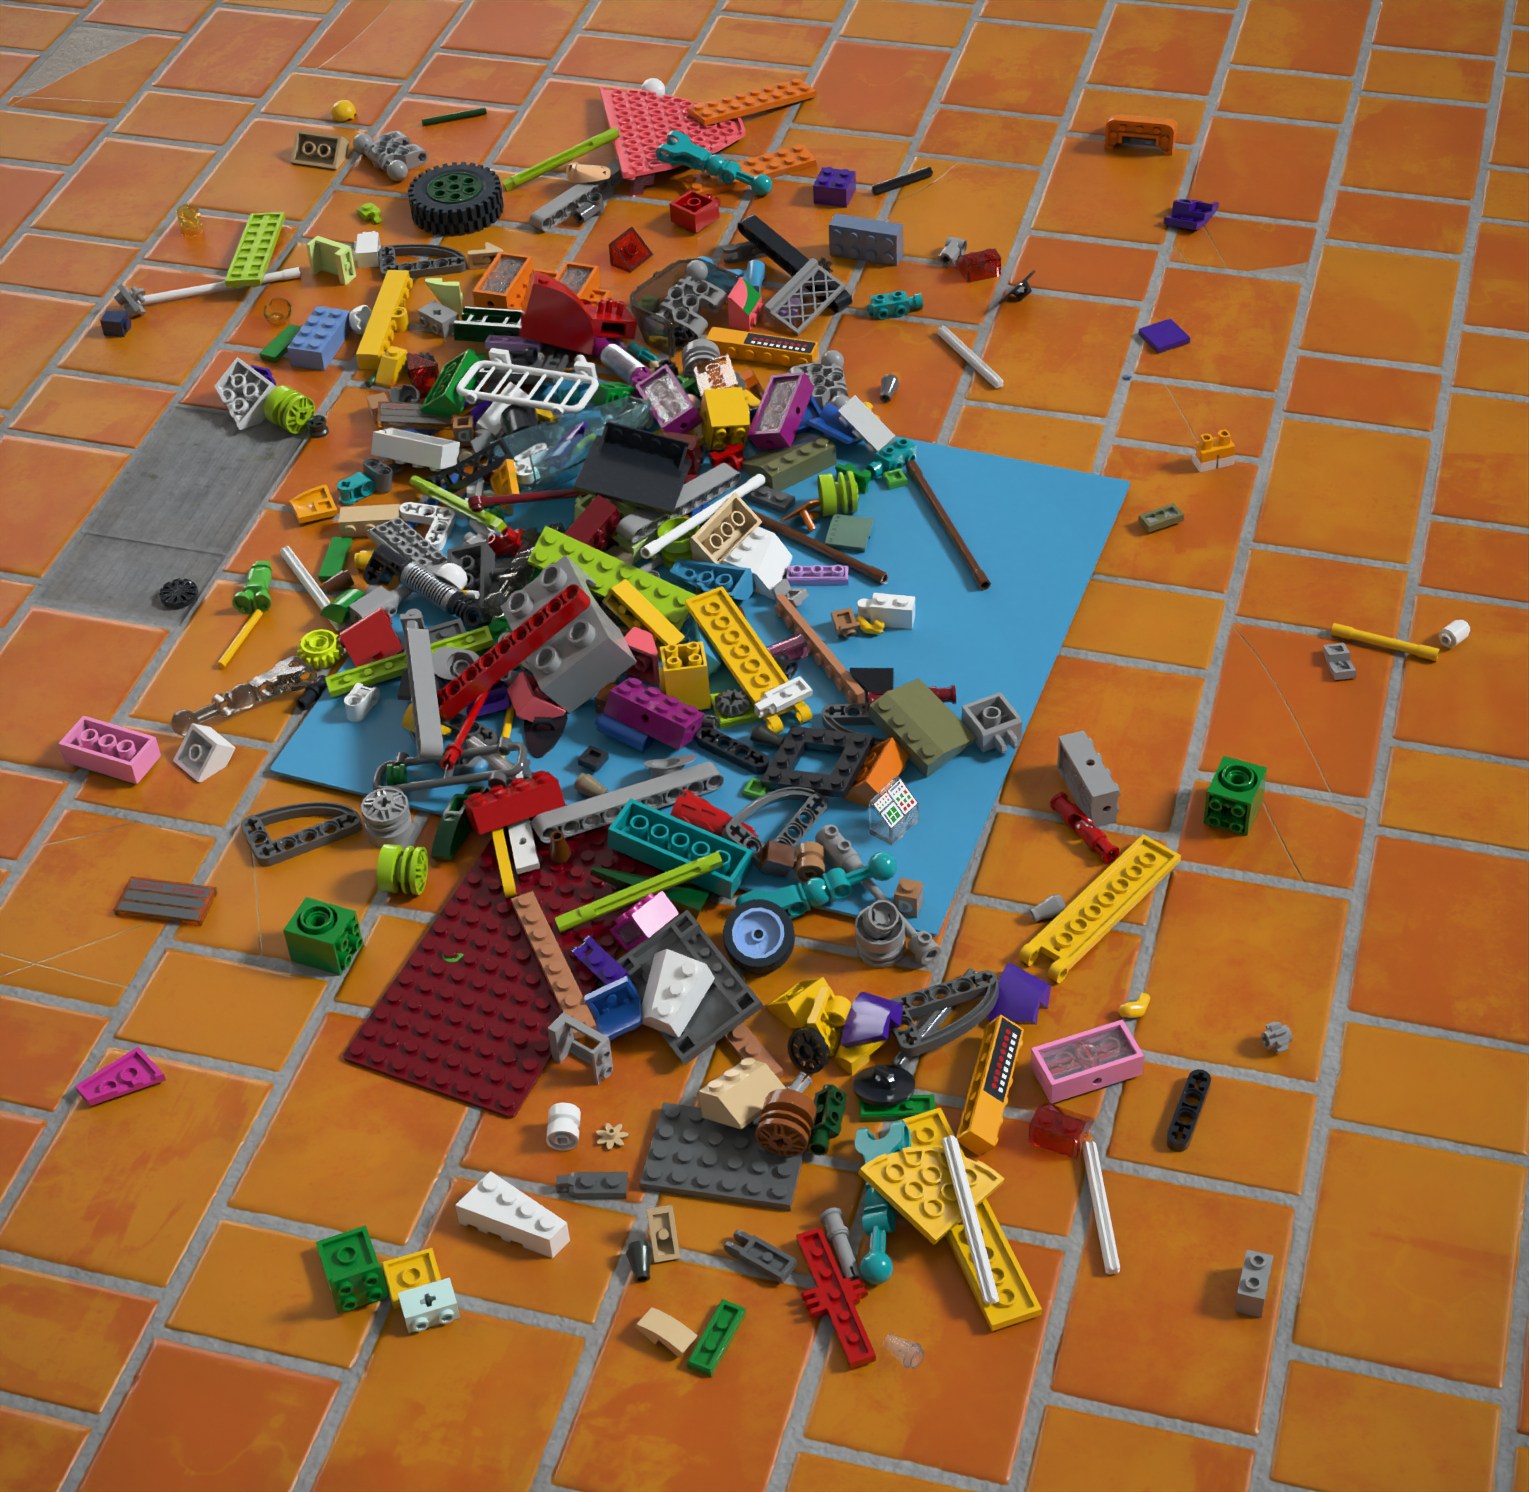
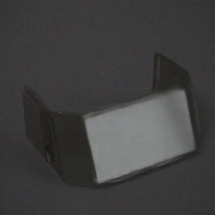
[630,258,739,357]

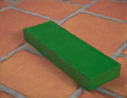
[260,324,301,363]
[318,537,353,582]
[859,1094,935,1122]
[687,1299,746,1377]

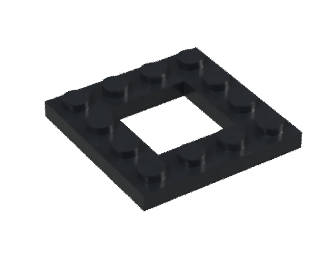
[760,726,875,798]

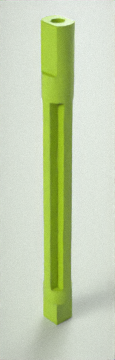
[502,127,620,192]
[409,475,508,534]
[555,851,724,932]

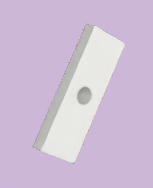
[507,818,540,874]

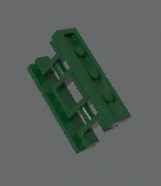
[454,306,522,342]

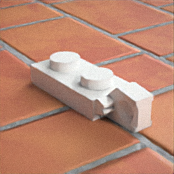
[754,676,813,718]

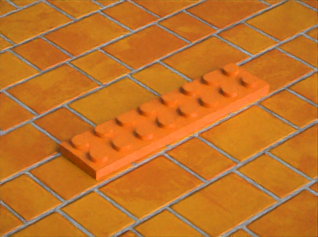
[688,78,817,126]
[679,144,817,196]

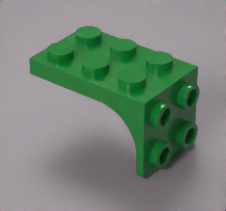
[316,1225,389,1313]

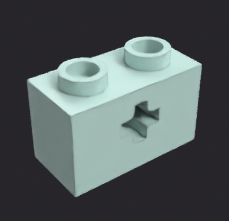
[398,1277,460,1334]

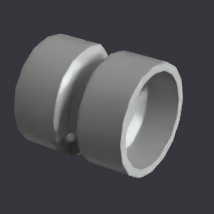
[862,900,899,939]

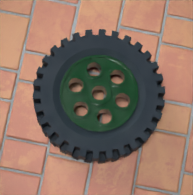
[408,162,504,236]

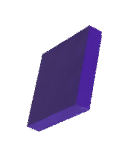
[1138,318,1190,353]

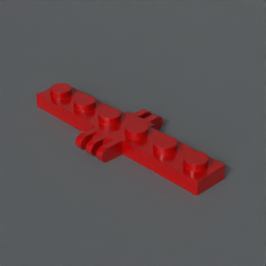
[796,1227,876,1369]

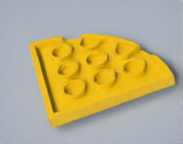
[858,1146,1005,1245]

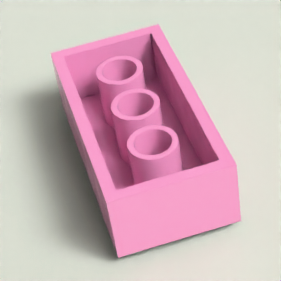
[58,716,161,784]

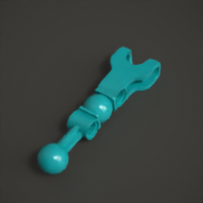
[656,130,773,196]
[735,852,897,939]
[855,1120,911,1285]

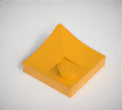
[490,459,520,515]
[289,485,338,524]

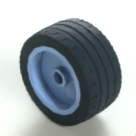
[723,899,795,974]

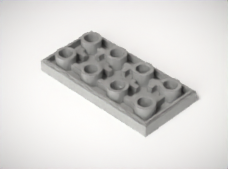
[367,517,447,571]

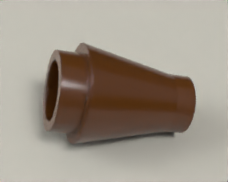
[323,570,354,594]
[548,831,571,864]

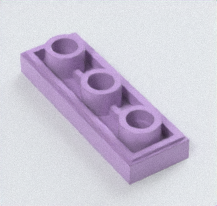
[786,565,848,585]

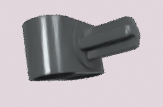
[363,458,403,492]

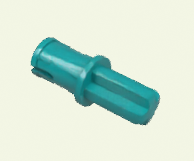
[627,342,659,364]

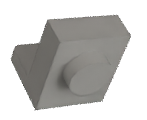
[772,579,809,608]

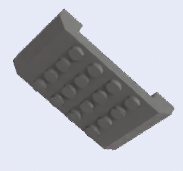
[479,343,574,386]
[617,910,764,1065]

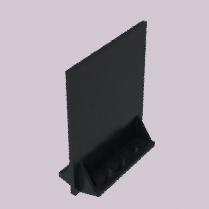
[573,421,692,515]

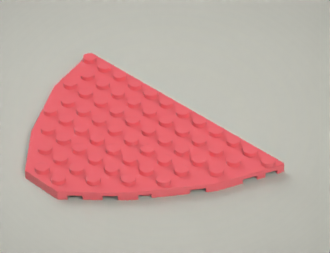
[599,86,745,180]

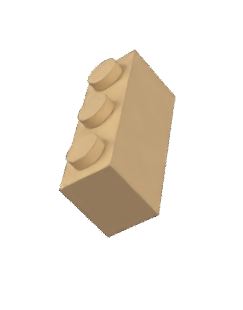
[339,504,403,538]

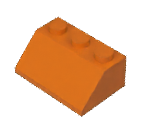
[840,737,909,807]

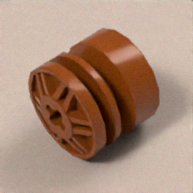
[755,1089,817,1157]

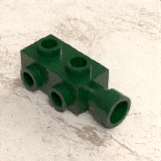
[808,1084,847,1155]

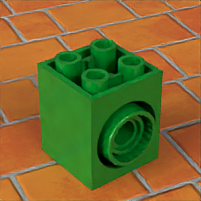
[1203,756,1267,836]
[283,897,363,976]

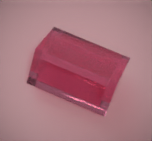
[766,634,808,661]

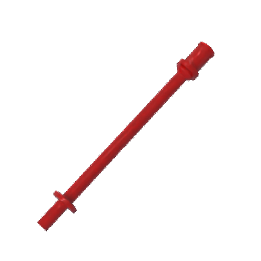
[440,679,502,771]

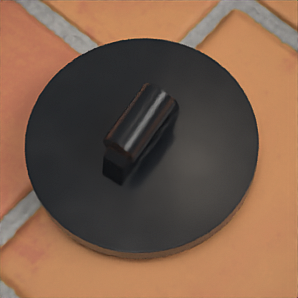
[853,1065,915,1106]

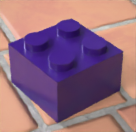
[813,167,856,208]

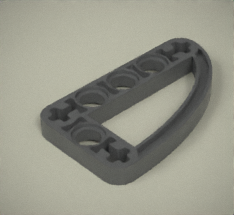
[379,244,468,280]
[409,702,498,776]
[822,703,887,746]
[722,787,828,874]
[241,802,362,867]
[889,970,999,1057]

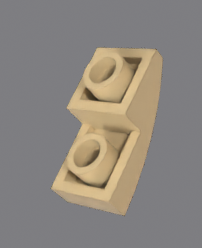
[635,1307,698,1357]

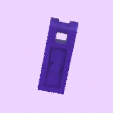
[571,935,630,986]

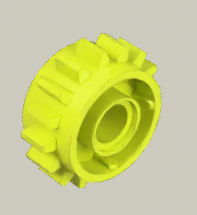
[297,629,344,669]

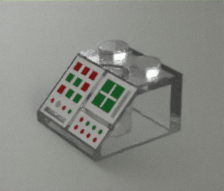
[869,776,920,846]

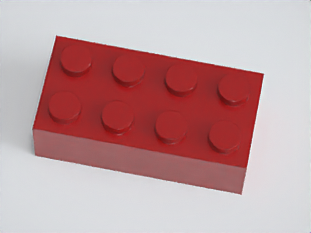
[463,771,566,835]

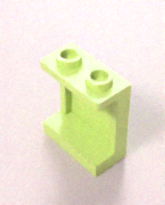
[307,236,356,285]

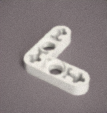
[513,443,549,484]
[399,502,456,551]

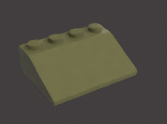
[740,433,836,491]
[869,678,977,777]

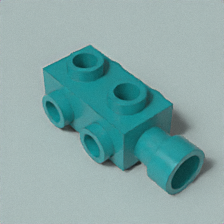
[867,290,923,319]
[865,437,917,479]

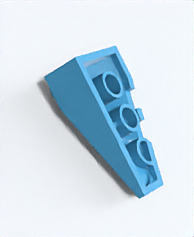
[669,558,756,601]
[681,615,721,677]

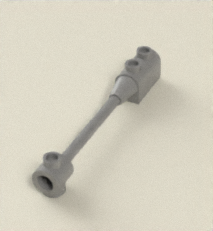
[349,532,491,623]
[815,824,941,965]

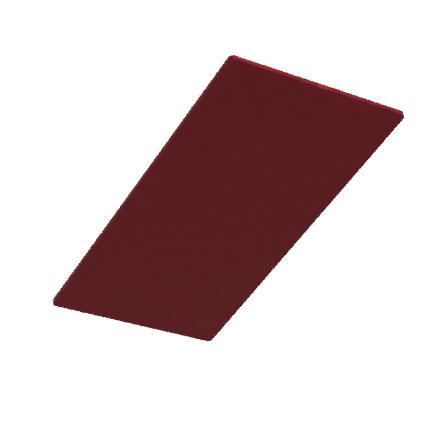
[343,804,665,1119]

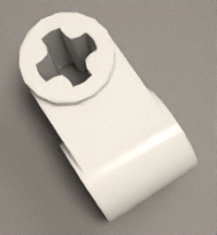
[344,683,380,722]

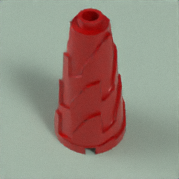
[670,789,759,849]

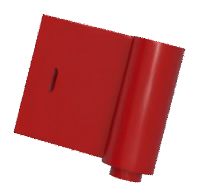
[338,606,405,667]

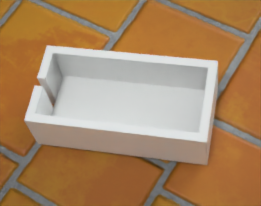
[371,428,460,472]

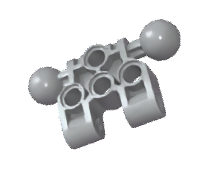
[353,131,428,182]
[645,260,728,340]
[788,350,850,411]

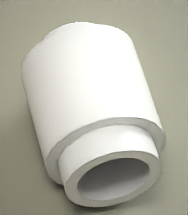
[1439,620,1470,648]

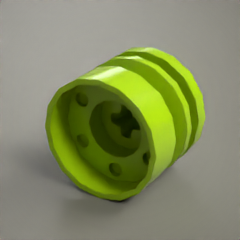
[264,385,315,434]
[817,471,859,516]
[657,517,700,569]
[377,844,428,895]

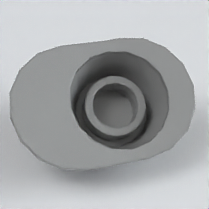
[432,647,479,680]
[643,754,697,779]

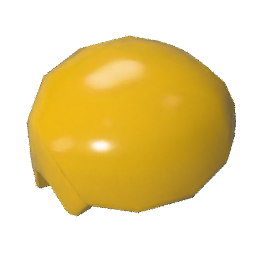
[331,100,357,122]

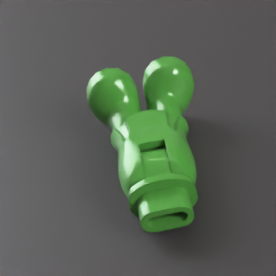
[232,561,272,614]

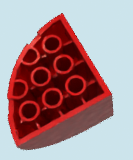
[519,271,594,355]

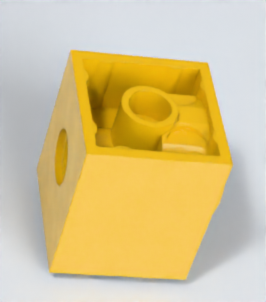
[700,387,750,451]
[658,642,711,710]

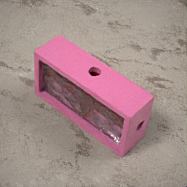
[1031,1020,1144,1104]

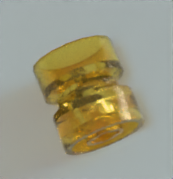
[176,204,203,237]

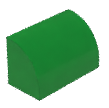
[320,589,365,625]

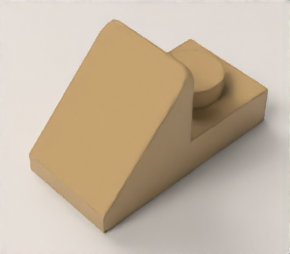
[468,242,503,270]
[646,1205,680,1262]

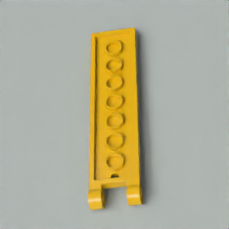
[685,586,812,734]
[1018,834,1181,983]

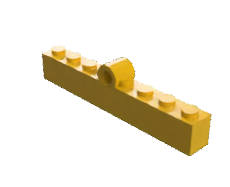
[356,270,413,370]

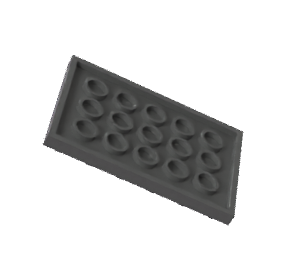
[640,1102,805,1211]

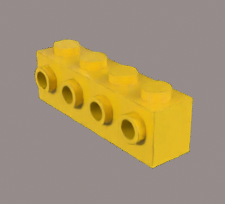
[602,579,685,659]

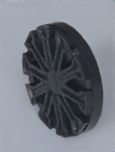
[159,578,198,608]
[787,1028,830,1074]

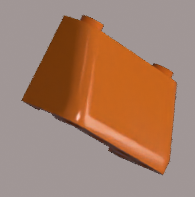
[1104,114,1178,155]

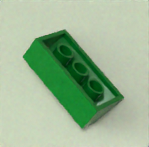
[420,349,481,418]

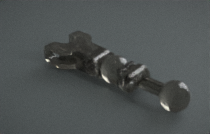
[482,522,566,618]
[171,655,317,736]

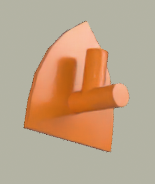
[780,499,822,532]

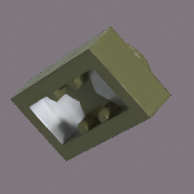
[1138,503,1184,533]

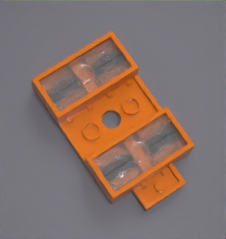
[472,252,611,310]

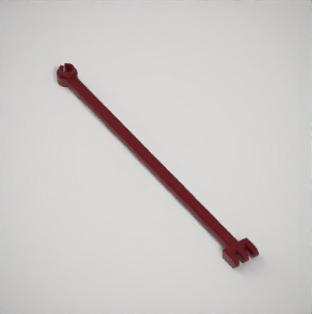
[468,474,698,512]

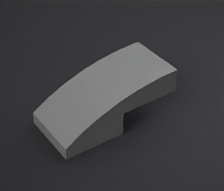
[1323,643,1356,680]

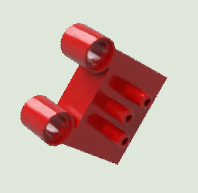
[580,298,637,339]

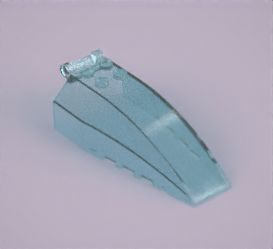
[490,396,652,504]

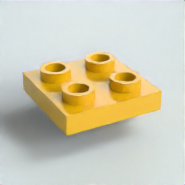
[807,986,851,1056]

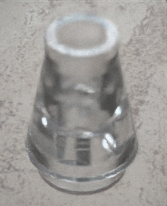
[883,1333,924,1369]

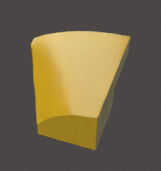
[834,1040,887,1075]

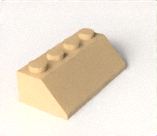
[690,492,762,564]

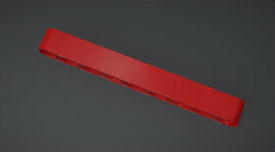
[437,584,591,720]

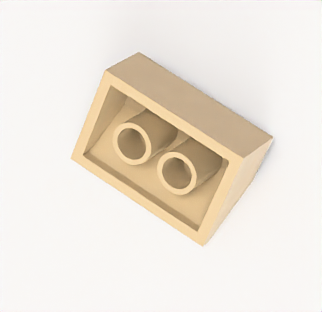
[290,130,350,170]
[699,1058,786,1129]

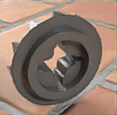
[715,688,750,716]

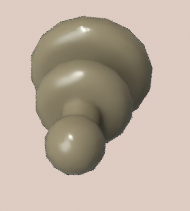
[459,449,475,466]

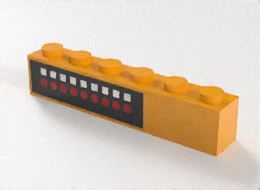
[706,327,819,367]
[956,1014,1024,1156]

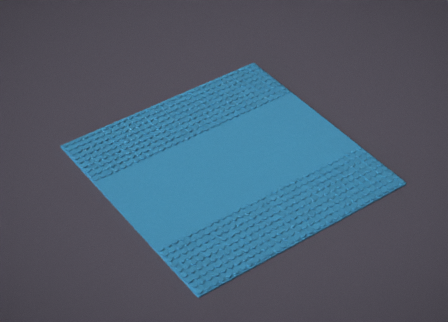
[270,379,1130,937]

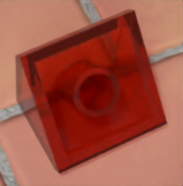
[609,227,654,273]
[406,352,439,399]

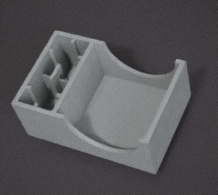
[500,555,637,713]

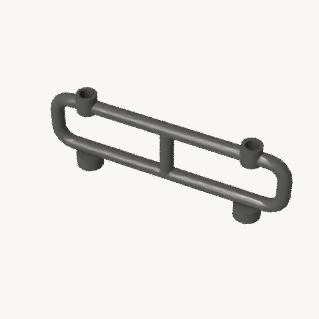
[372,737,528,793]

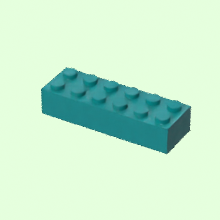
[608,798,753,900]

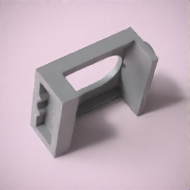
[548,1012,613,1085]

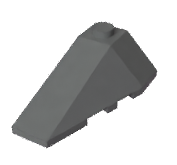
[447,541,495,615]

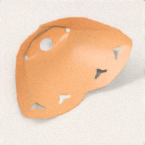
[566,162,611,183]

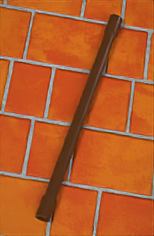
[906,460,991,590]
[751,509,888,584]

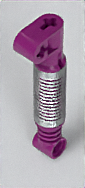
[591,337,651,401]

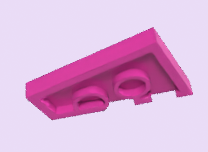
[75,1047,166,1106]

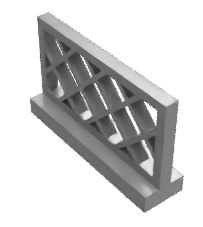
[765,257,846,336]

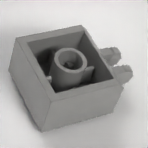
[962,692,1022,753]

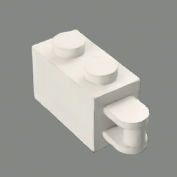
[353,231,381,268]
[857,593,915,629]

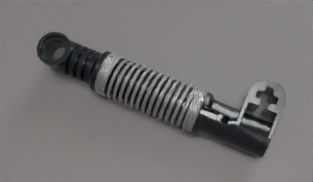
[363,544,492,628]

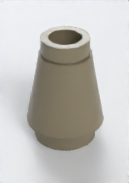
[574,773,609,798]

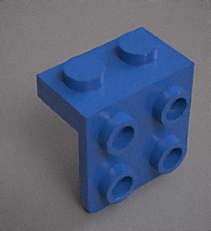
[584,976,643,1041]

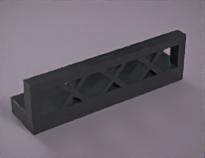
[441,438,514,494]

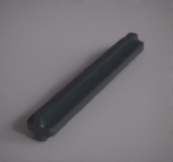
[871,167,933,195]

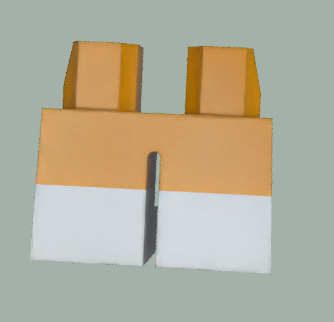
[1192,429,1235,472]

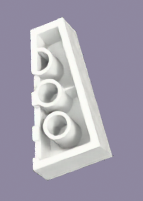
[455,1171,570,1258]

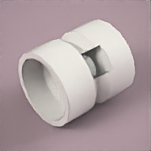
[546,1102,581,1151]

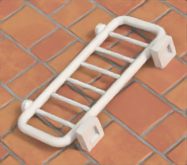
[456,348,599,418]

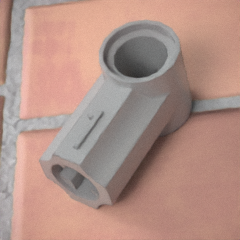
[938,236,967,267]

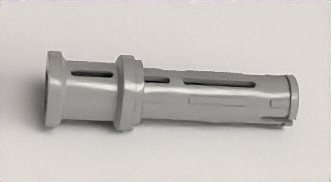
[819,1208,862,1281]

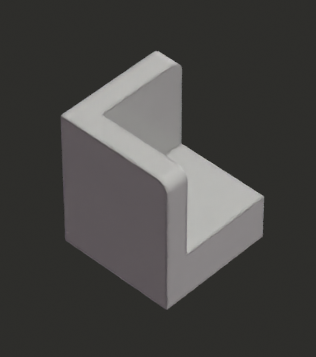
[470,428,497,458]

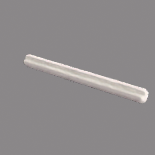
[937,325,1004,389]
[1082,1141,1120,1275]

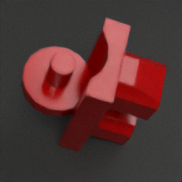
[709,443,745,471]
[487,526,525,558]

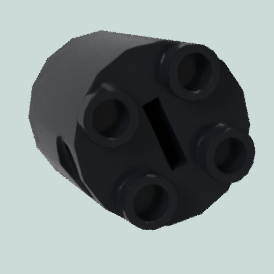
[500,405,545,456]

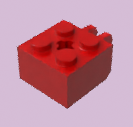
[669,190,721,233]

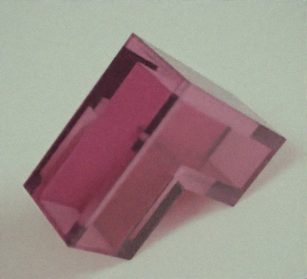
[630,173,654,197]

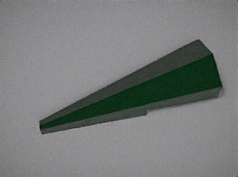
[590,866,712,920]

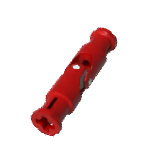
[1050,792,1120,864]

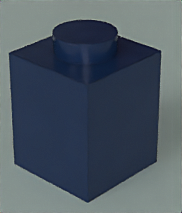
[100,310,131,337]

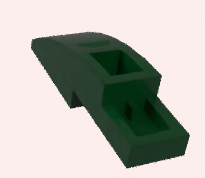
[431,786,489,860]

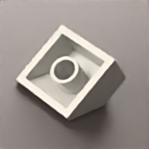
[173,723,235,782]

